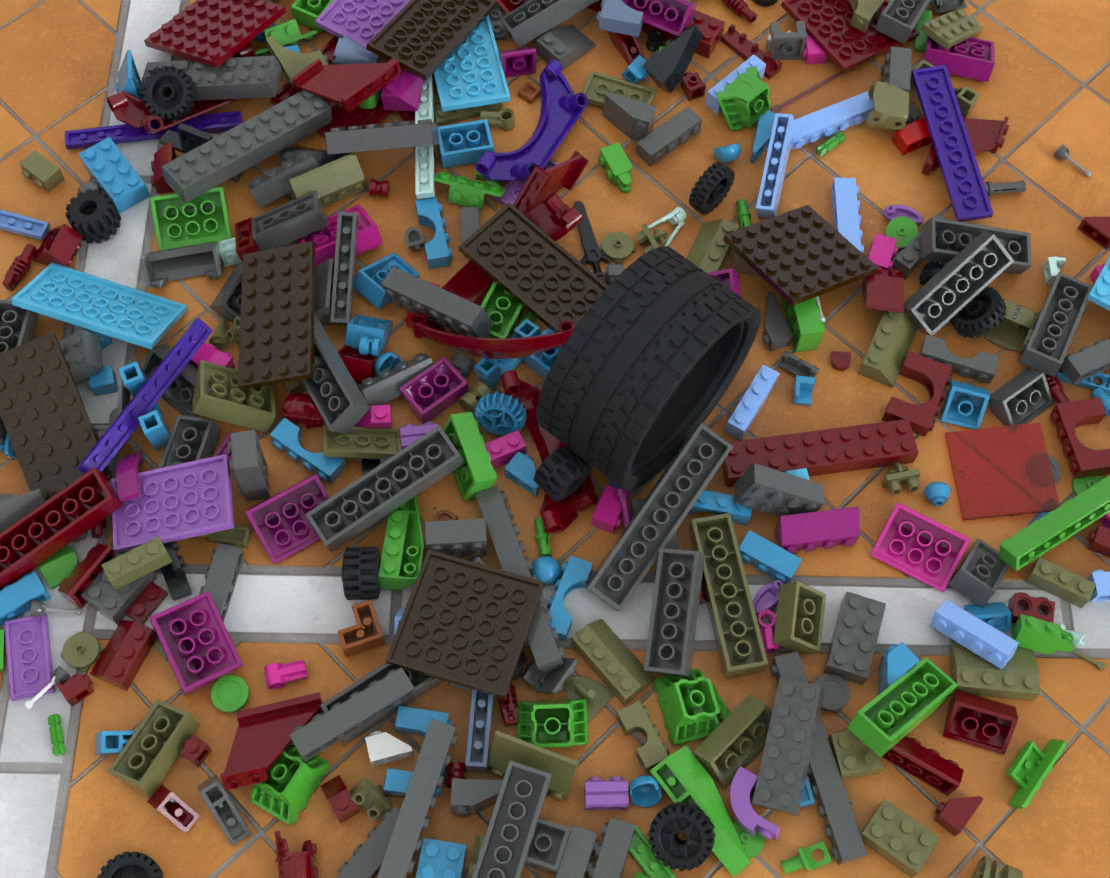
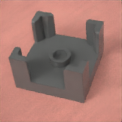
[766,21,807,61]

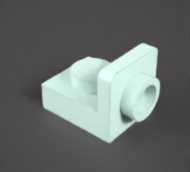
[219,237,242,267]
[1042,256,1066,285]

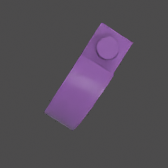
[730,766,780,841]

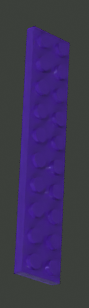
[911,65,993,222]

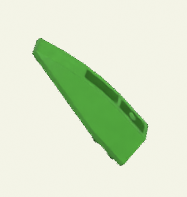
[379,495,424,591]
[650,745,751,877]

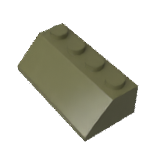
[289,152,367,207]
[686,219,739,273]
[858,311,918,388]
[571,619,655,706]
[693,694,772,789]
[107,699,199,798]

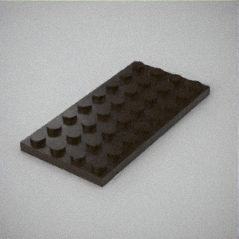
[367,0,496,81]
[459,203,608,333]
[238,241,315,390]
[0,333,113,500]

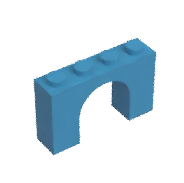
[118,361,171,451]
[384,706,452,797]

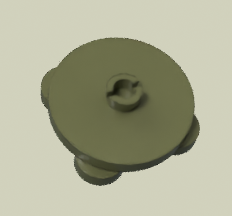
[599,232,636,264]
[61,632,104,672]

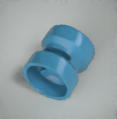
[359,336,382,357]

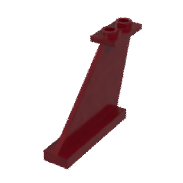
[292,58,401,113]
[922,116,1009,175]
[513,151,589,215]
[220,692,323,791]

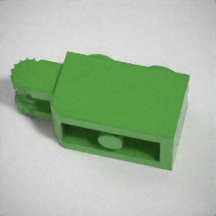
[598,142,632,193]
[1011,614,1074,655]

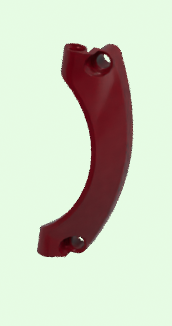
[442,192,583,306]
[410,313,575,359]

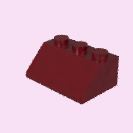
[58,543,116,609]
[90,620,157,691]
[943,690,1018,754]

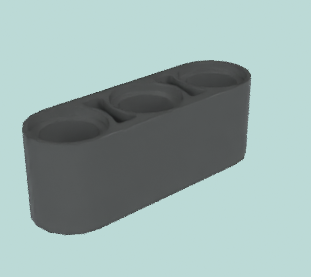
[460,207,479,244]

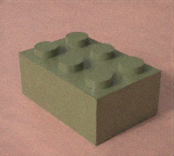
[773,581,826,655]
[860,799,940,878]

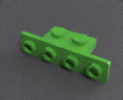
[254,19,318,56]
[434,172,506,210]
[1006,739,1067,809]

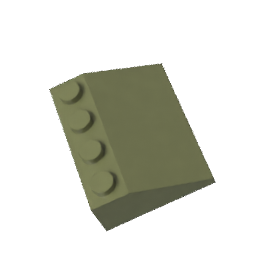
[193,360,276,433]
[950,638,1040,701]
[487,730,578,801]

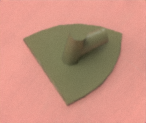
[566,676,615,724]

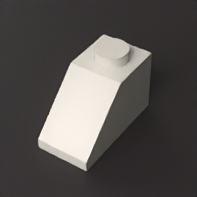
[365,731,413,767]

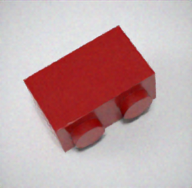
[892,118,932,156]

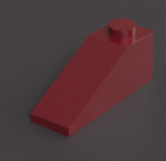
[607,31,646,65]
[235,217,260,263]

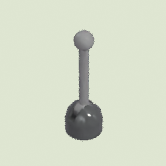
[1054,144,1092,177]
[30,600,83,617]

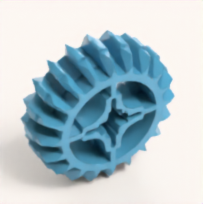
[474,391,527,437]

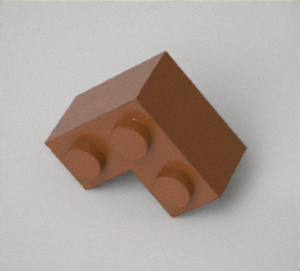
[338,600,385,657]

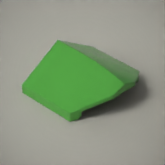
[38,545,78,589]

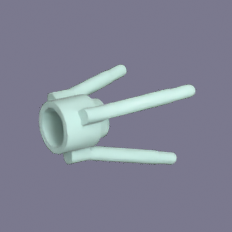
[648,207,686,246]

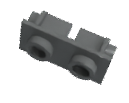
[931,0,967,14]
[778,351,819,377]

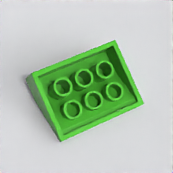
[150,187,232,250]

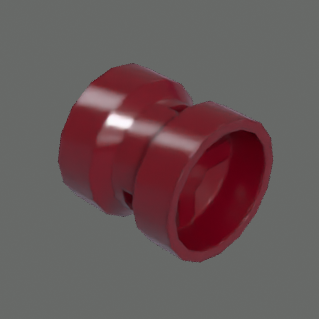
[369,179,390,198]
[445,762,466,788]

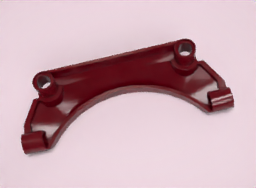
[107,42,255,135]
[500,370,598,534]

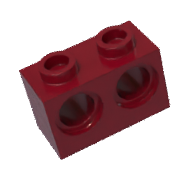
[1008,592,1055,624]

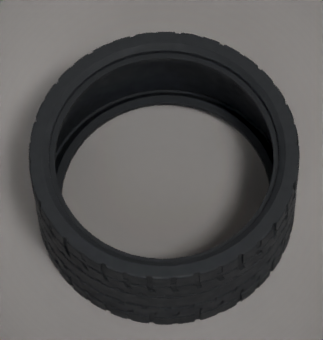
[536,246,761,491]

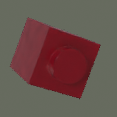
[1087,525,1110,558]

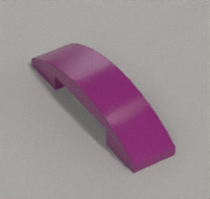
[116,451,143,502]

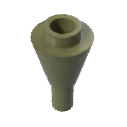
[209,317,228,349]

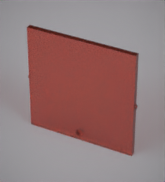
[945,422,1060,521]

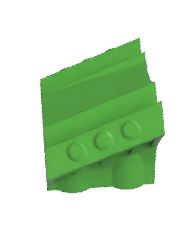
[717,67,771,130]
[654,668,720,745]
[517,699,588,748]
[251,741,329,825]

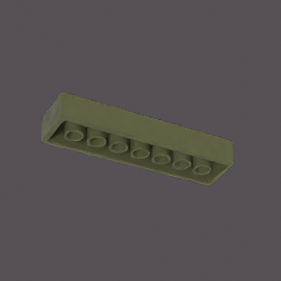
[689,513,768,678]

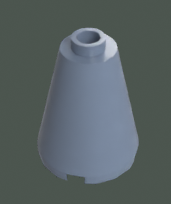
[331,34,381,65]

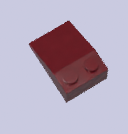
[861,266,904,313]

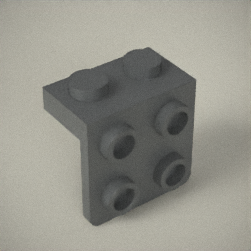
[520,658,577,694]

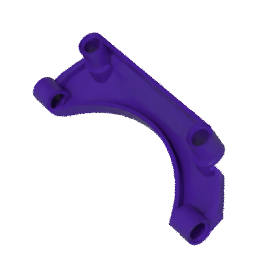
[475,59,588,182]

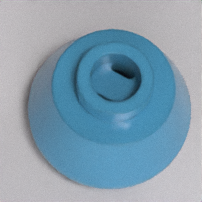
[924,482,951,506]

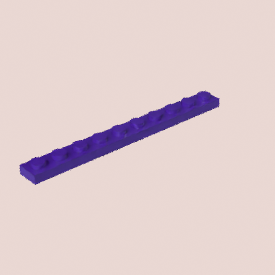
[65,111,243,150]
[76,318,213,474]

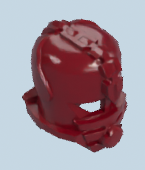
[281,393,325,429]
[275,831,318,878]

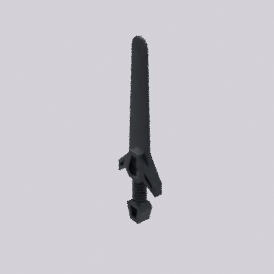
[574,201,610,282]

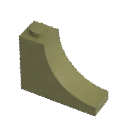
[848,0,886,32]
[265,36,329,89]

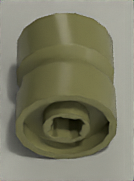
[458,381,493,417]

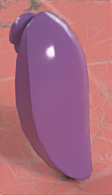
[884,205,924,226]
[752,580,783,617]

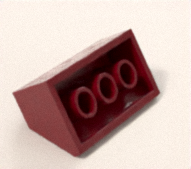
[881,736,964,796]

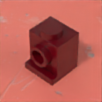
[680,72,706,101]
[56,673,94,707]
[181,735,212,768]

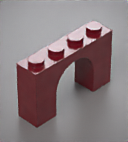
[882,351,953,437]
[1050,398,1110,479]

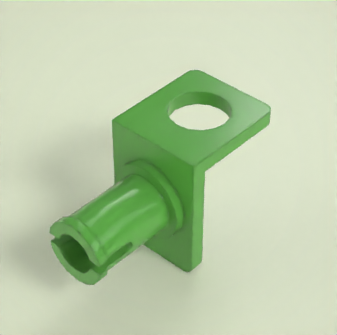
[781,841,832,875]

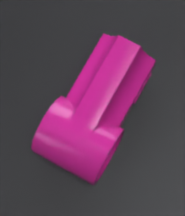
[757,610,779,654]
[264,660,308,689]

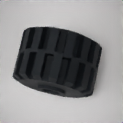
[66,189,121,243]
[534,446,592,502]
[342,546,381,600]

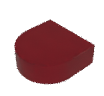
[831,351,851,371]

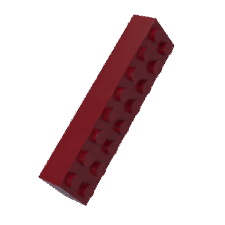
[0,467,123,591]

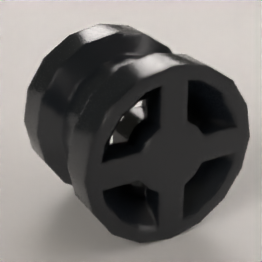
[646,30,664,52]

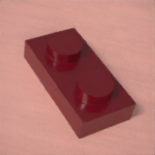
[125,581,168,624]

